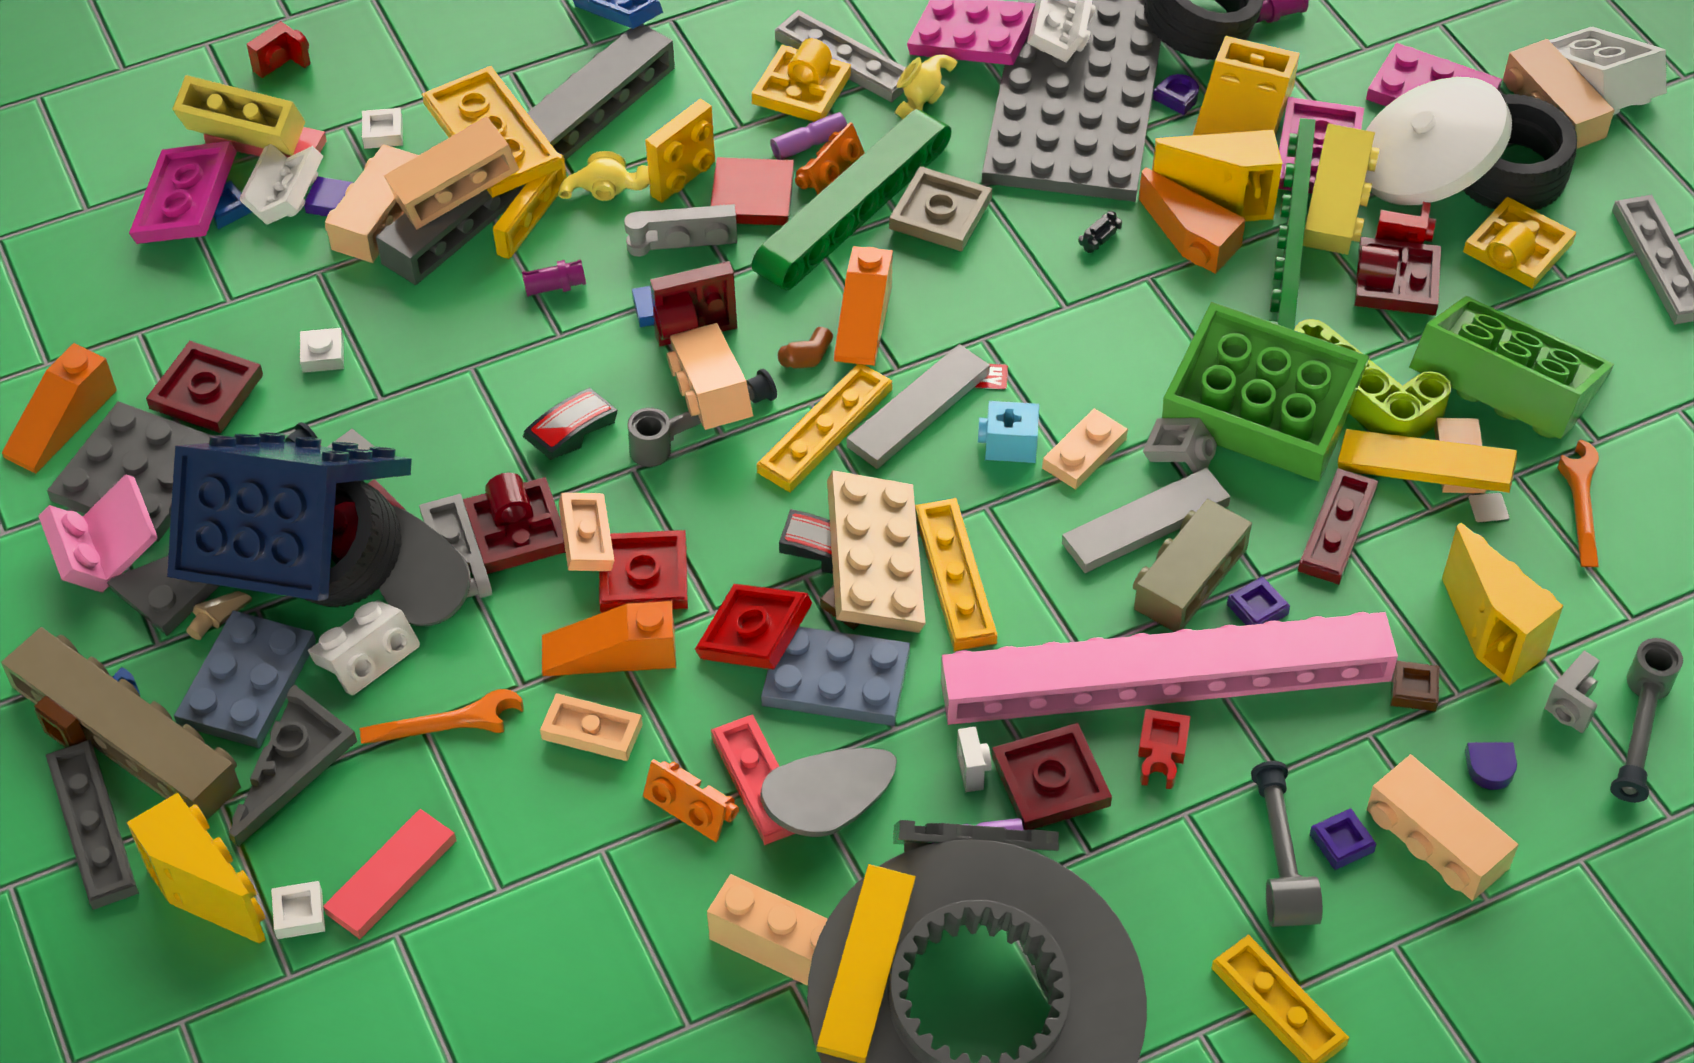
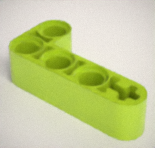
[1294,319,1451,438]

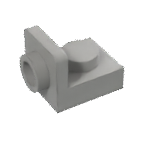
[1143,418,1217,473]
[1544,650,1600,733]

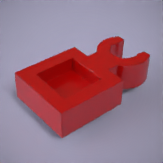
[1138,709,1191,789]

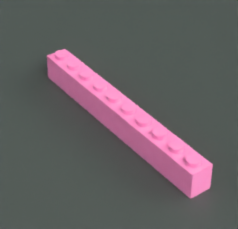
[941,612,1398,725]

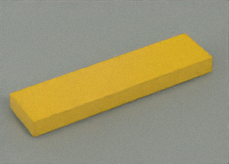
[757,364,892,493]
[1338,429,1517,493]
[915,498,997,651]
[816,864,916,1063]

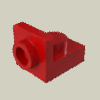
[247,21,311,78]
[1375,202,1436,244]

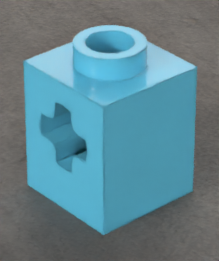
[978,401,1039,463]

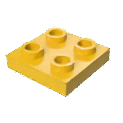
[752,38,851,122]
[645,98,715,203]
[1463,197,1576,289]

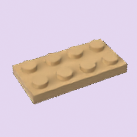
[827,470,925,633]

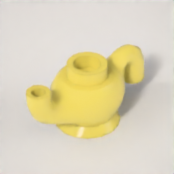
[895,55,958,119]
[558,151,650,201]

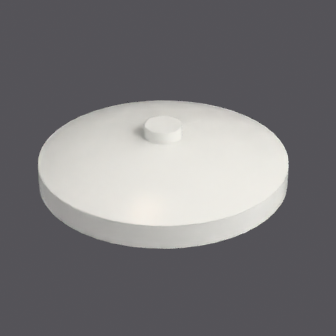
[1364,77,1512,205]

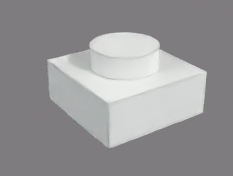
[362,108,403,149]
[300,328,344,373]
[957,726,992,792]
[271,881,325,939]

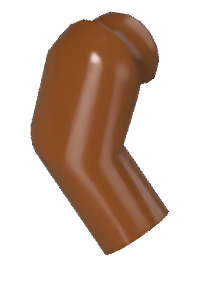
[778,327,833,368]

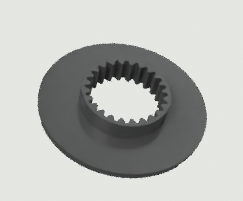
[807,839,1147,1063]

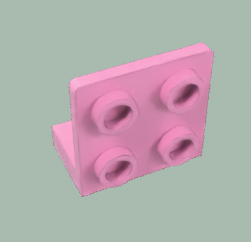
[39,474,157,593]

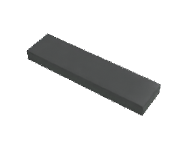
[46,739,139,910]

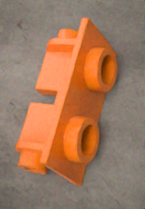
[795,122,865,195]
[643,759,739,842]

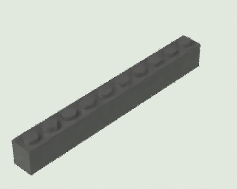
[376,24,675,285]

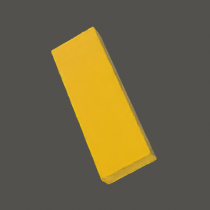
[493,153,567,259]
[1211,934,1350,1063]

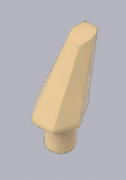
[186,591,252,640]

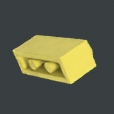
[172,75,305,156]
[1303,123,1380,255]

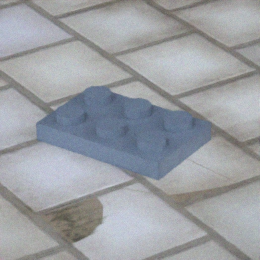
[174,611,316,748]
[761,626,910,726]

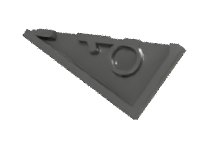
[107,556,220,636]
[229,685,357,847]
[893,820,1059,853]

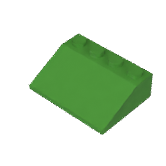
[1409,296,1614,439]
[1162,302,1369,482]

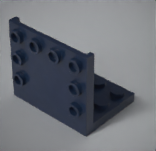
[167,432,412,601]

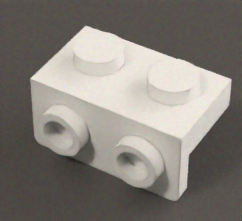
[1027,0,1095,63]
[240,144,323,225]
[307,600,420,695]

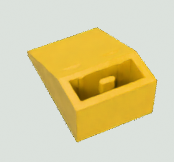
[1193,36,1300,136]
[1152,130,1282,221]
[1442,523,1563,686]
[127,793,266,944]

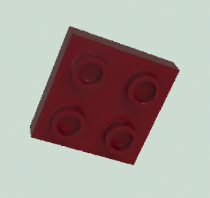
[1354,237,1441,316]
[650,261,737,347]
[463,472,566,574]

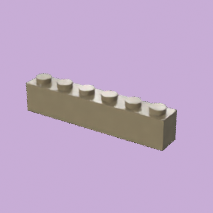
[1,627,241,820]

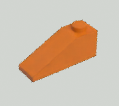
[1139,167,1246,274]
[834,246,893,366]
[2,343,117,474]
[542,601,676,676]

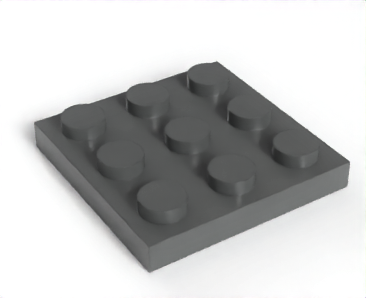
[47,401,212,542]

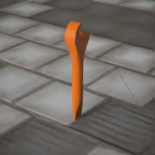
[1558,439,1599,568]
[359,689,524,744]

